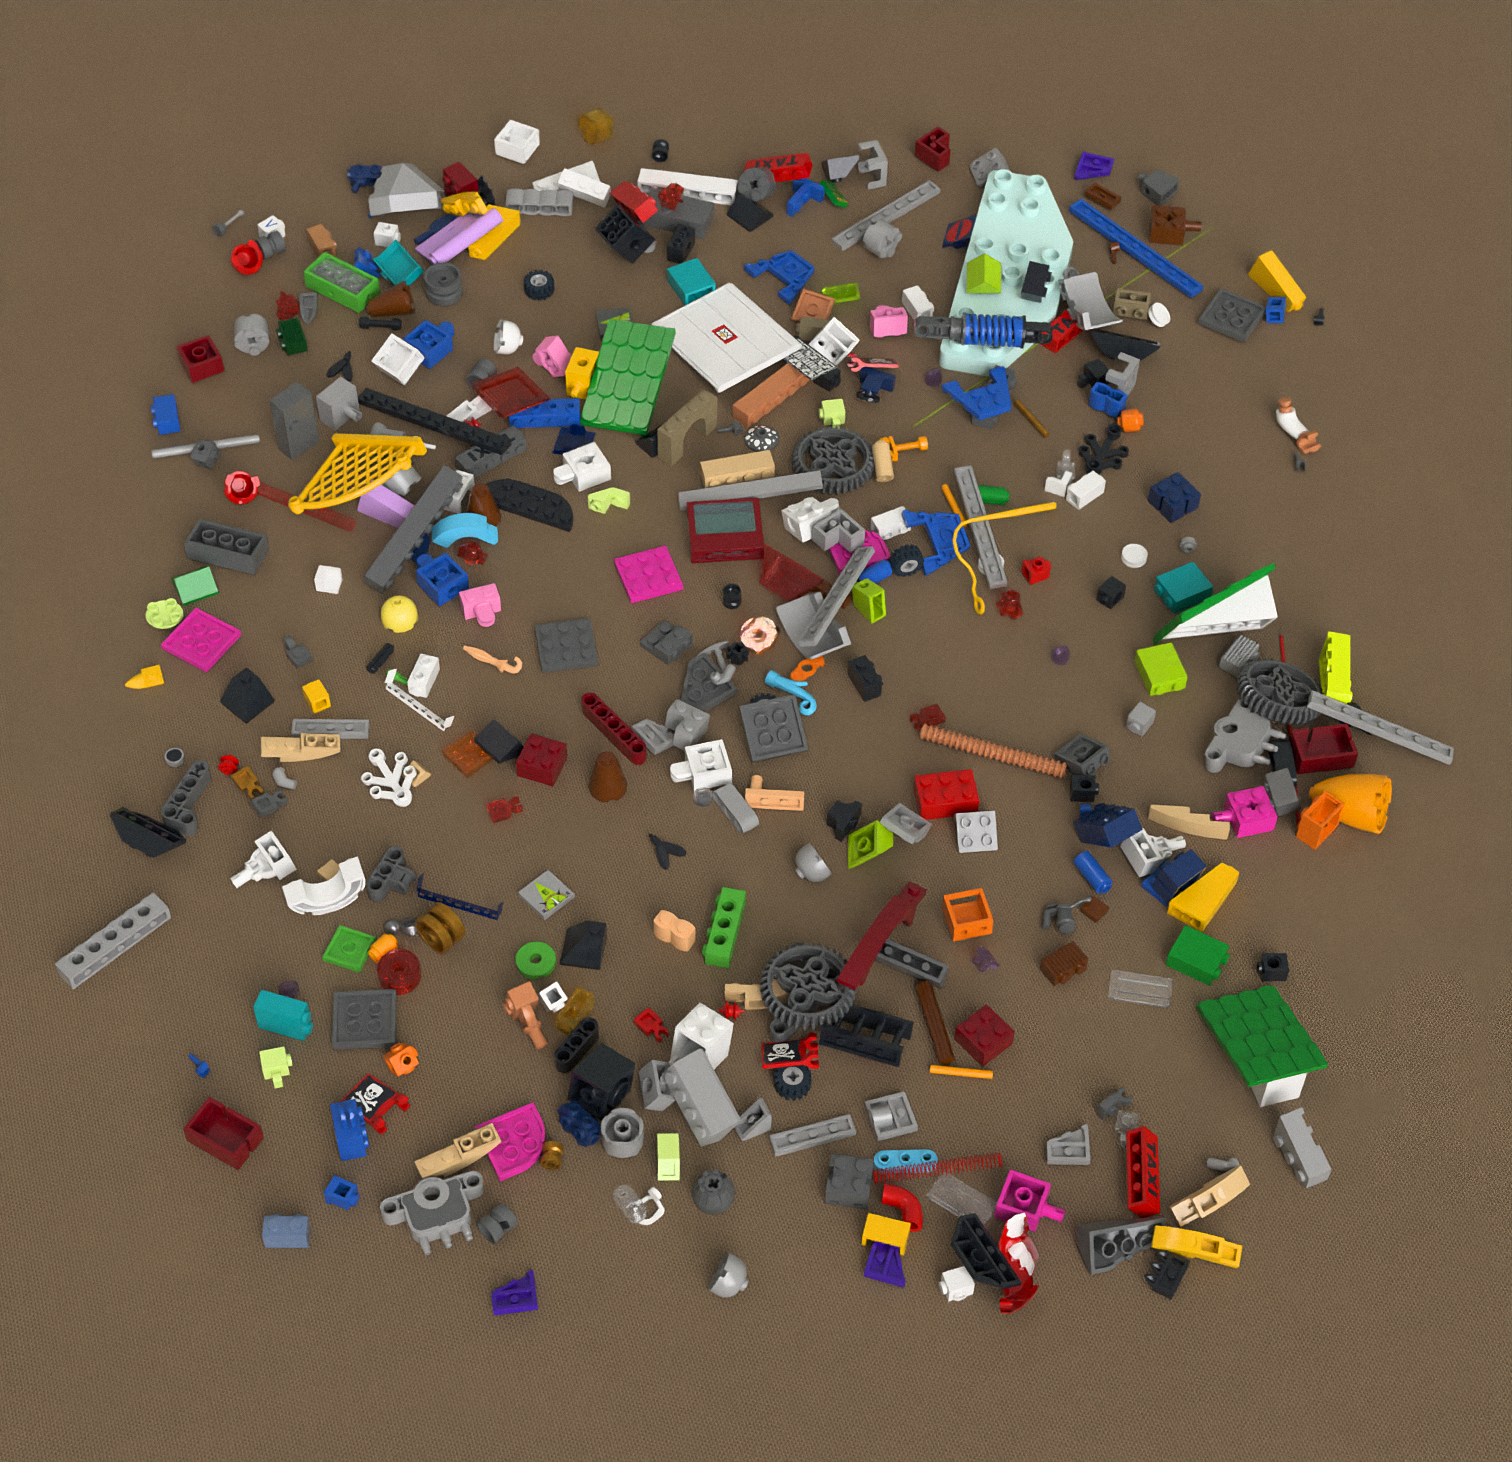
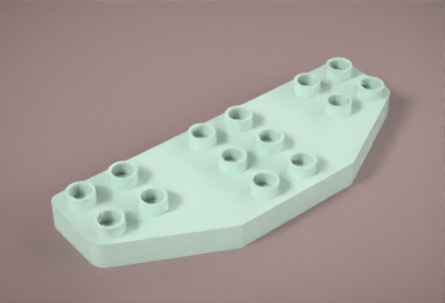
[939,169,1073,377]

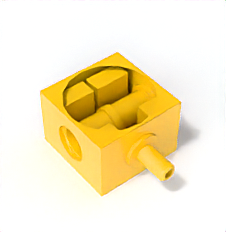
[565,347,599,400]

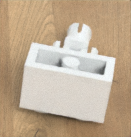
[1120,828,1186,877]
[230,831,297,888]

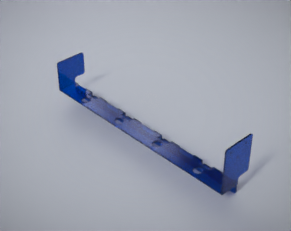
[417,873,503,920]

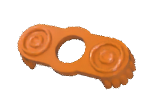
[789,656,824,687]

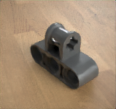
[367,846,416,902]

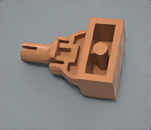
[503,981,547,1050]

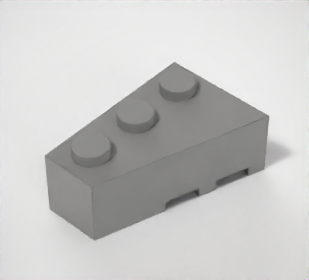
[1273,1107,1331,1189]

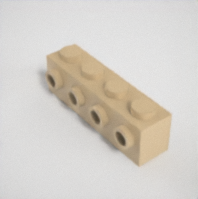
[700,450,775,488]

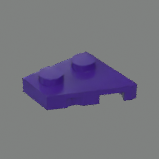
[1074,152,1114,180]
[864,1241,906,1288]
[491,1270,538,1315]

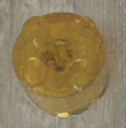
[578,107,614,145]

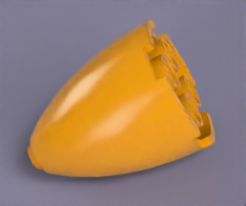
[1309,773,1392,834]

